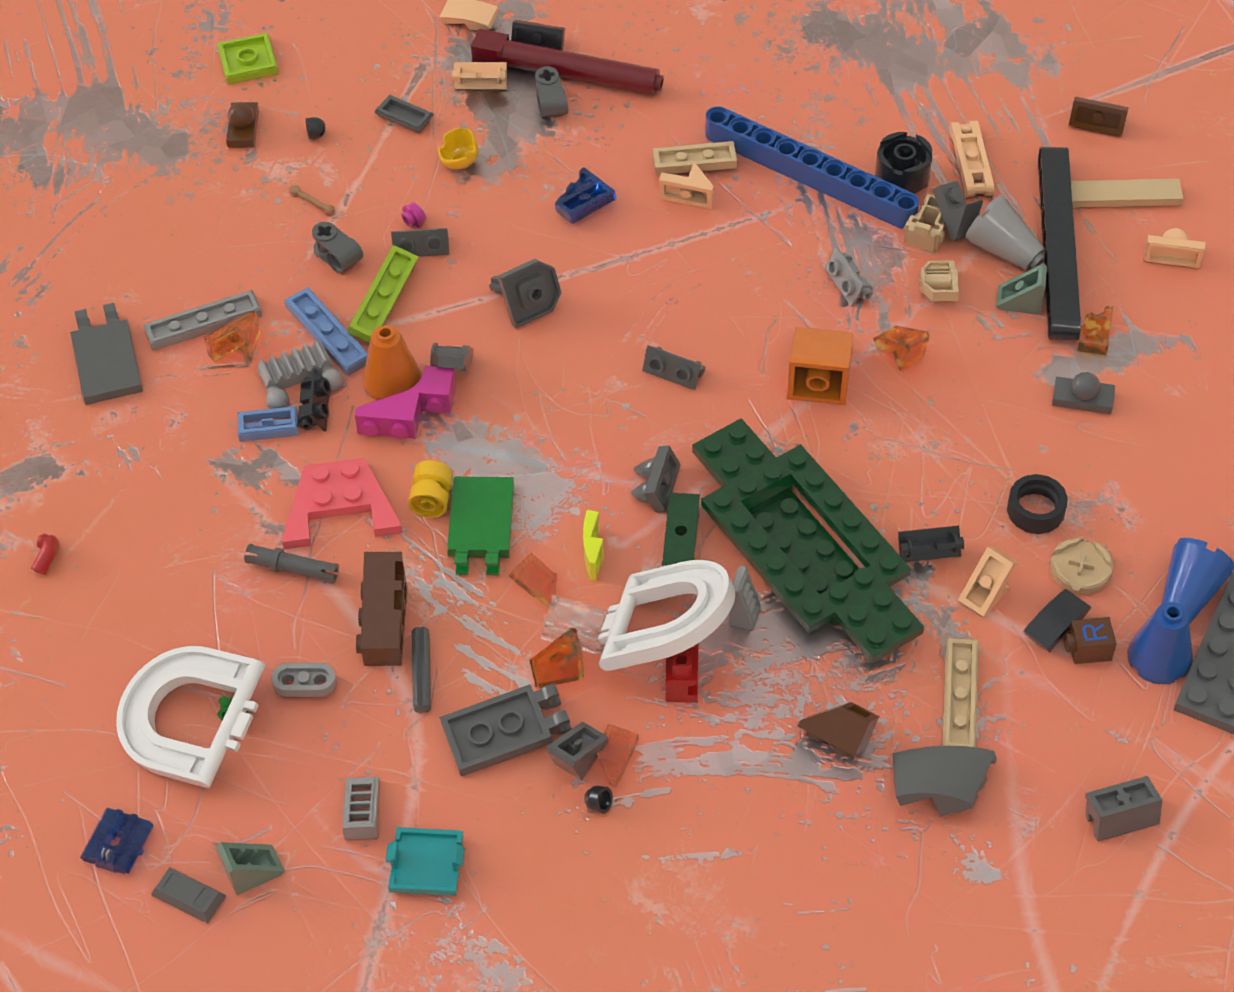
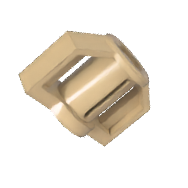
[919,261,959,301]

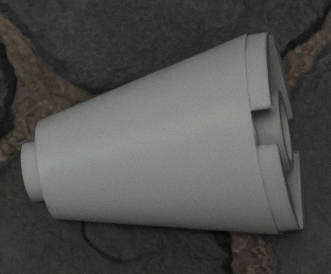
[965,195,1045,271]

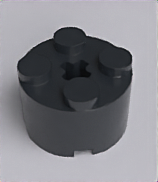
[875,132,932,193]

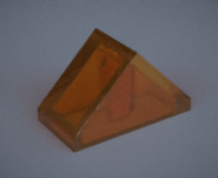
[529,627,584,688]

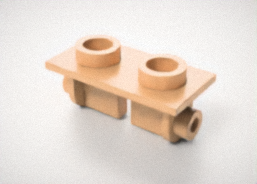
[452,62,507,89]

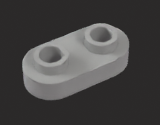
[271,663,337,697]

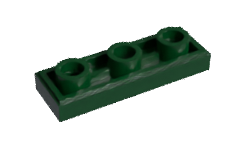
[662,492,700,567]

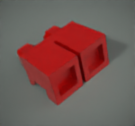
[665,643,699,703]

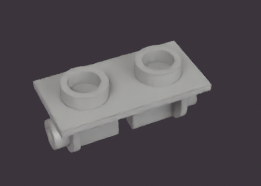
[825,247,873,306]

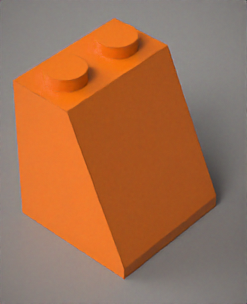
[787,327,853,405]

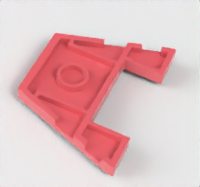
[282,458,402,549]

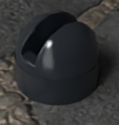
[305,117,326,140]
[584,786,613,813]

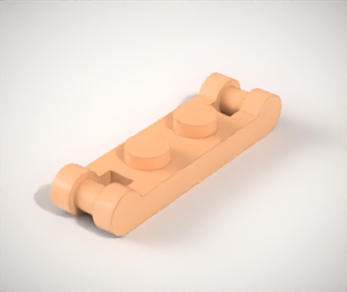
[949,120,994,198]

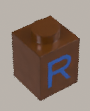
[1064,617,1117,664]

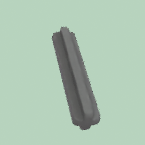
[412,627,431,713]

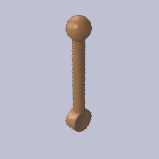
[289,185,335,215]

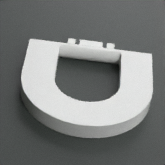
[598,560,735,671]
[116,646,266,788]

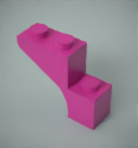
[355,365,456,439]

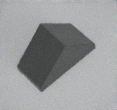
[546,722,609,781]

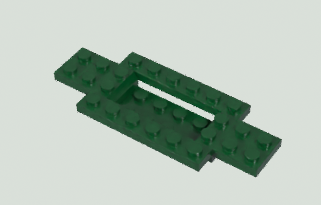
[692,418,924,663]

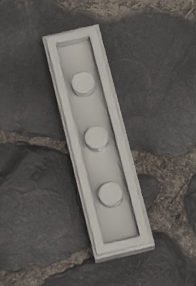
[143,290,262,351]

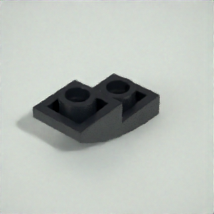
[1023,589,1091,653]

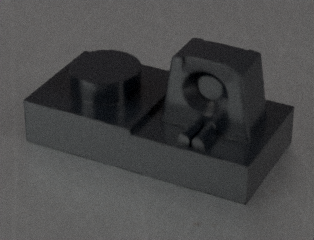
[511,20,565,50]

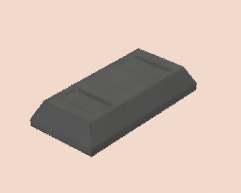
[375,95,434,133]
[151,867,226,924]

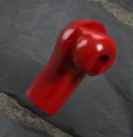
[31,534,59,575]

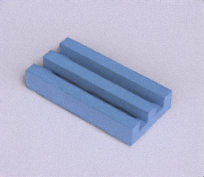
[237,406,299,442]

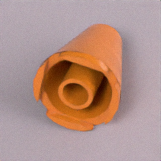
[363,325,421,400]

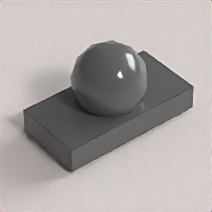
[1052,372,1115,414]

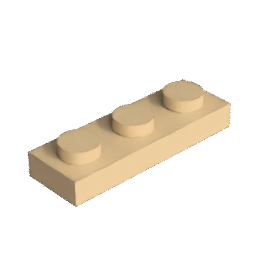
[653,141,737,175]

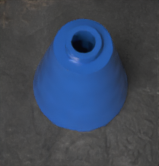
[1161,538,1234,624]
[1127,602,1193,684]

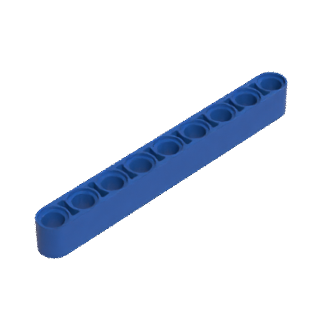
[705,106,919,229]

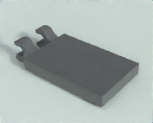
[70,303,143,405]
[439,684,572,776]

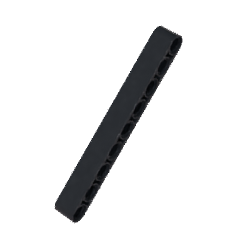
[1038,147,1081,340]

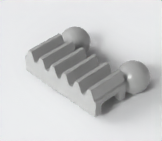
[257,340,344,409]

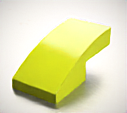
[583,510,604,581]

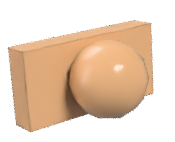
[1143,228,1206,268]

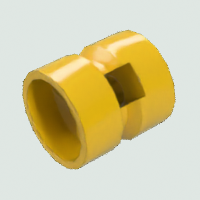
[408,460,453,518]

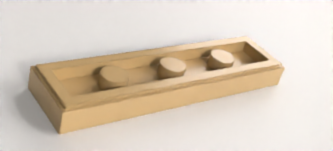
[1071,179,1183,208]
[942,638,979,747]

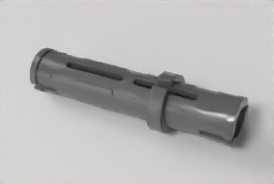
[244,544,339,583]

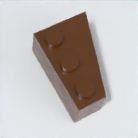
[356,552,408,666]

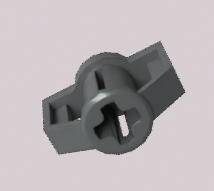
[430,343,473,371]

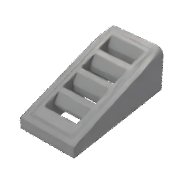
[729,565,761,630]
[342,777,379,840]

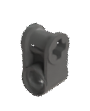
[535,66,568,118]
[312,222,363,273]

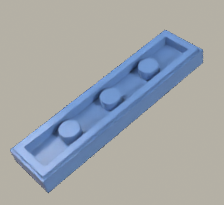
[284,287,368,376]

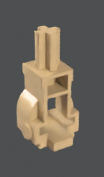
[903,183,946,252]

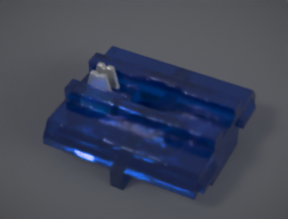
[80,808,154,874]

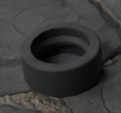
[1007,474,1068,534]

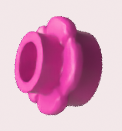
[401,202,426,228]

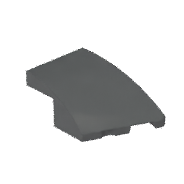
[893,746,997,817]

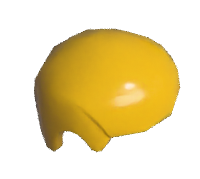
[438,128,479,170]

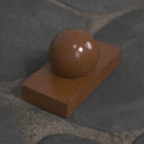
[226,102,259,147]

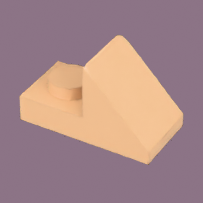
[659,163,714,209]
[958,546,1018,617]

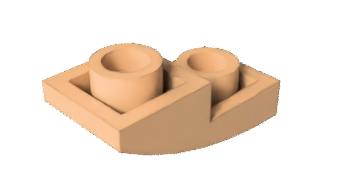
[439,0,500,30]

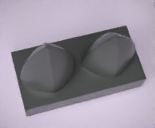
[631,446,681,512]

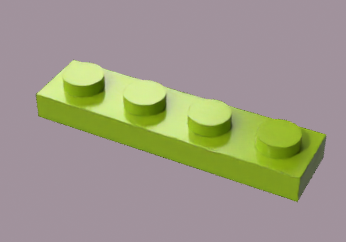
[347,245,418,343]

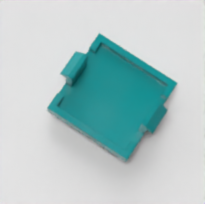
[385,827,465,896]

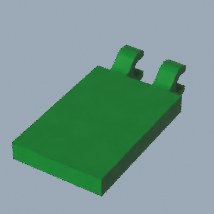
[447,476,514,575]

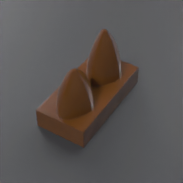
[1069,97,1129,136]

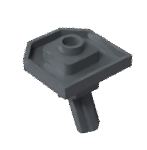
[489,259,562,328]

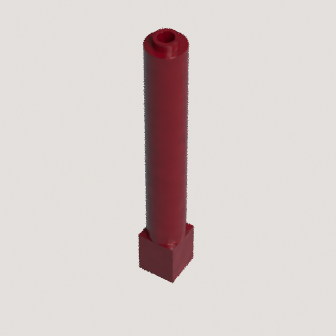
[471,29,664,95]

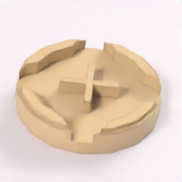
[1050,538,1113,595]

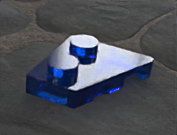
[555,167,616,224]

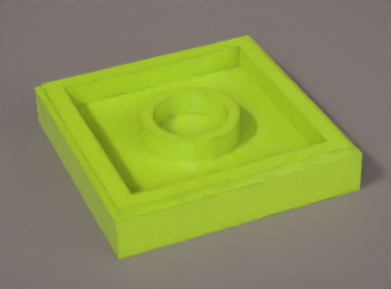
[217,33,279,85]

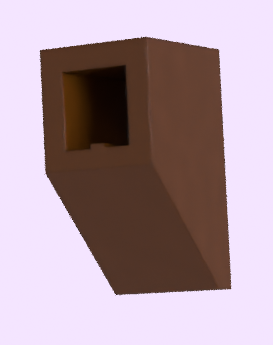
[798,702,880,757]

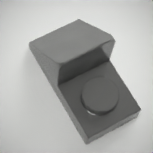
[932,181,983,241]

